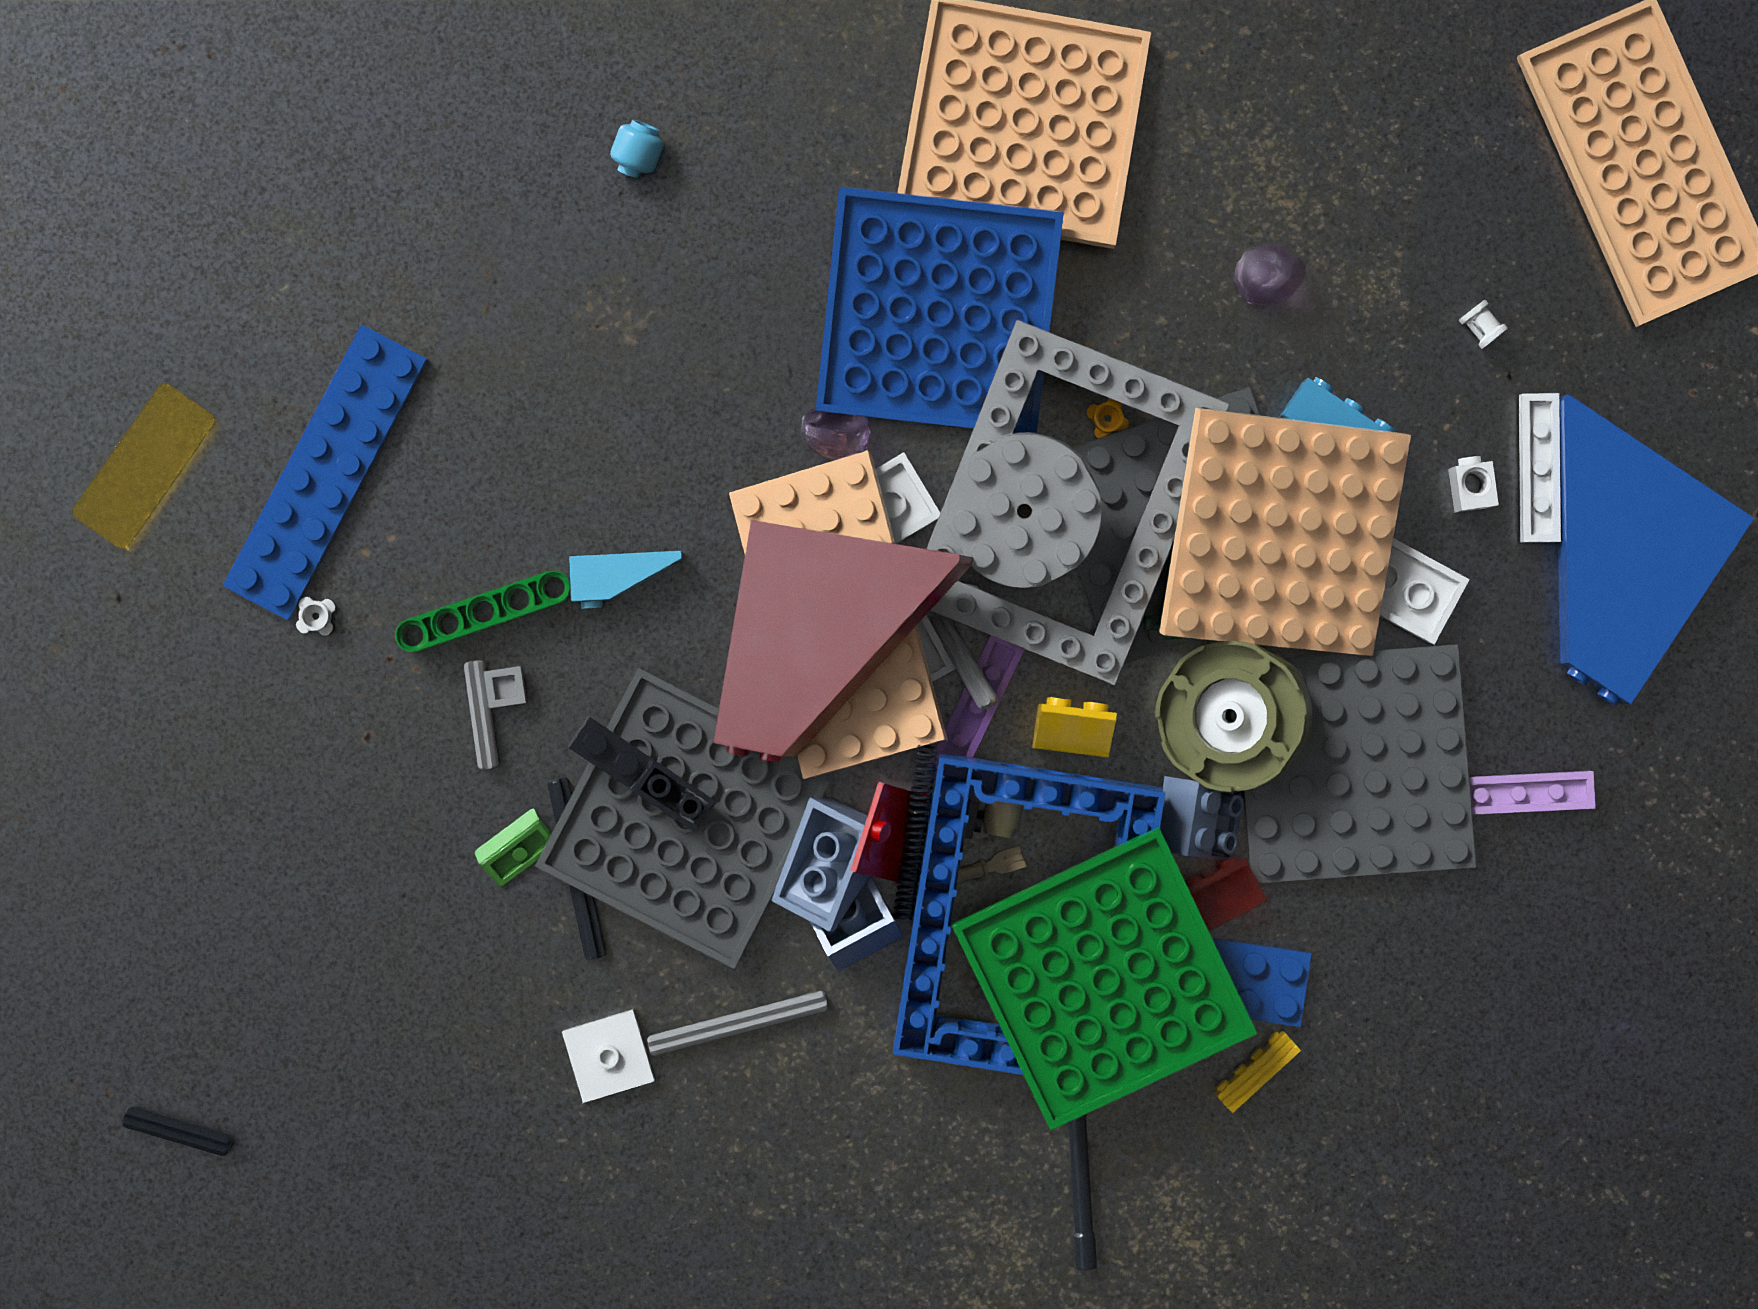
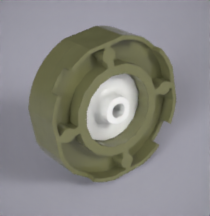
[1155,641,1312,792]

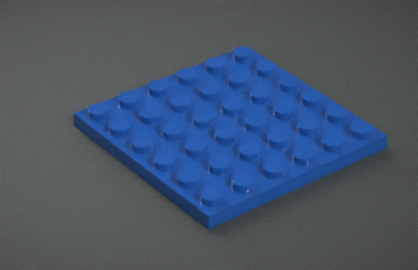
[815,186,1064,434]

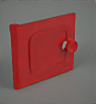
[850,782,931,884]

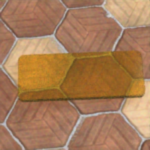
[72,383,216,549]

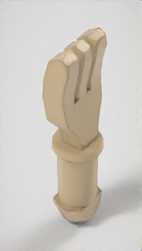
[957,845,1027,885]

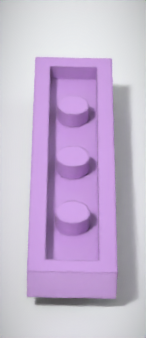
[1469,771,1595,814]

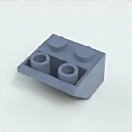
[1160,776,1244,862]

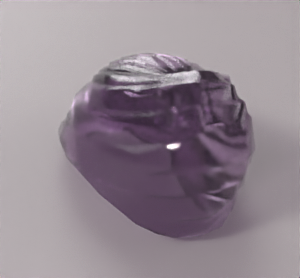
[1234,244,1305,305]
[801,409,870,461]

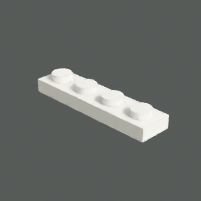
[1519,393,1561,543]

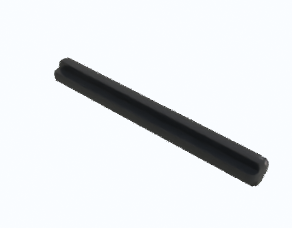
[548,778,606,960]

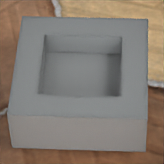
[484,666,528,708]

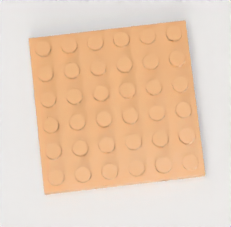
[898,0,1151,249]
[1159,408,1411,656]

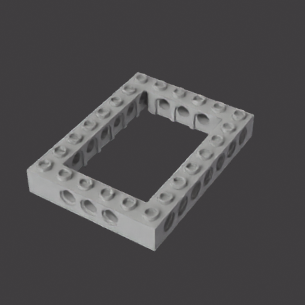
[926,320,1229,685]

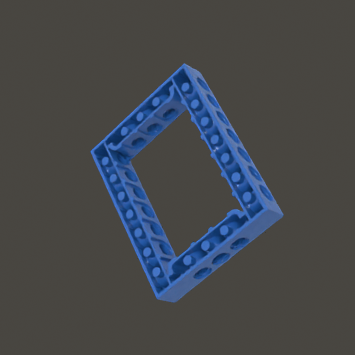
[893,753,1165,1075]

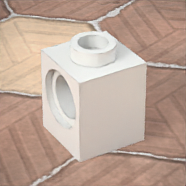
[1448,456,1499,513]

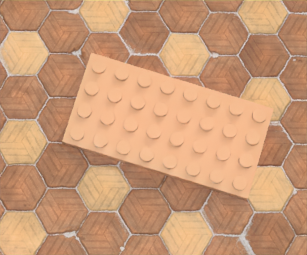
[1517,0,1758,327]
[729,450,948,779]

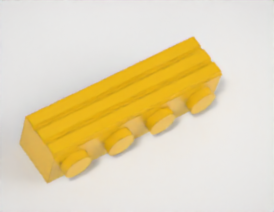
[1214,1031,1301,1113]

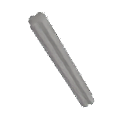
[647,991,828,1056]

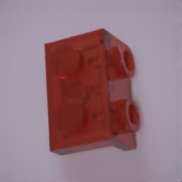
[1185,857,1267,932]

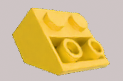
[1032,697,1117,757]

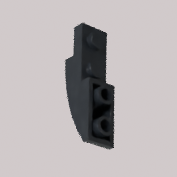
[567,716,715,832]

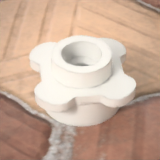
[296,597,336,636]

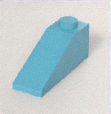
[569,551,684,609]

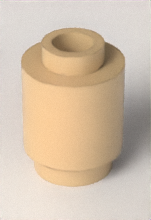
[983,801,1023,838]

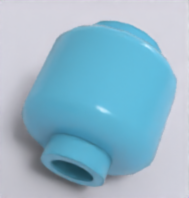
[610,119,664,178]

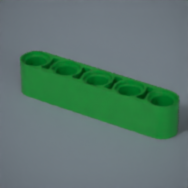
[395,570,571,653]

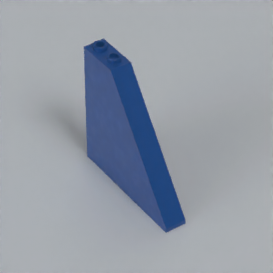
[1558,394,1754,706]

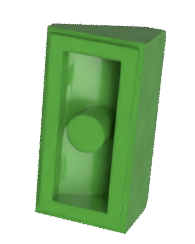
[475,809,552,888]

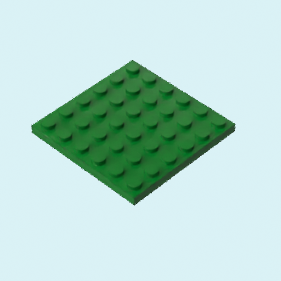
[952,827,1257,1131]

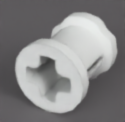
[1459,300,1508,349]

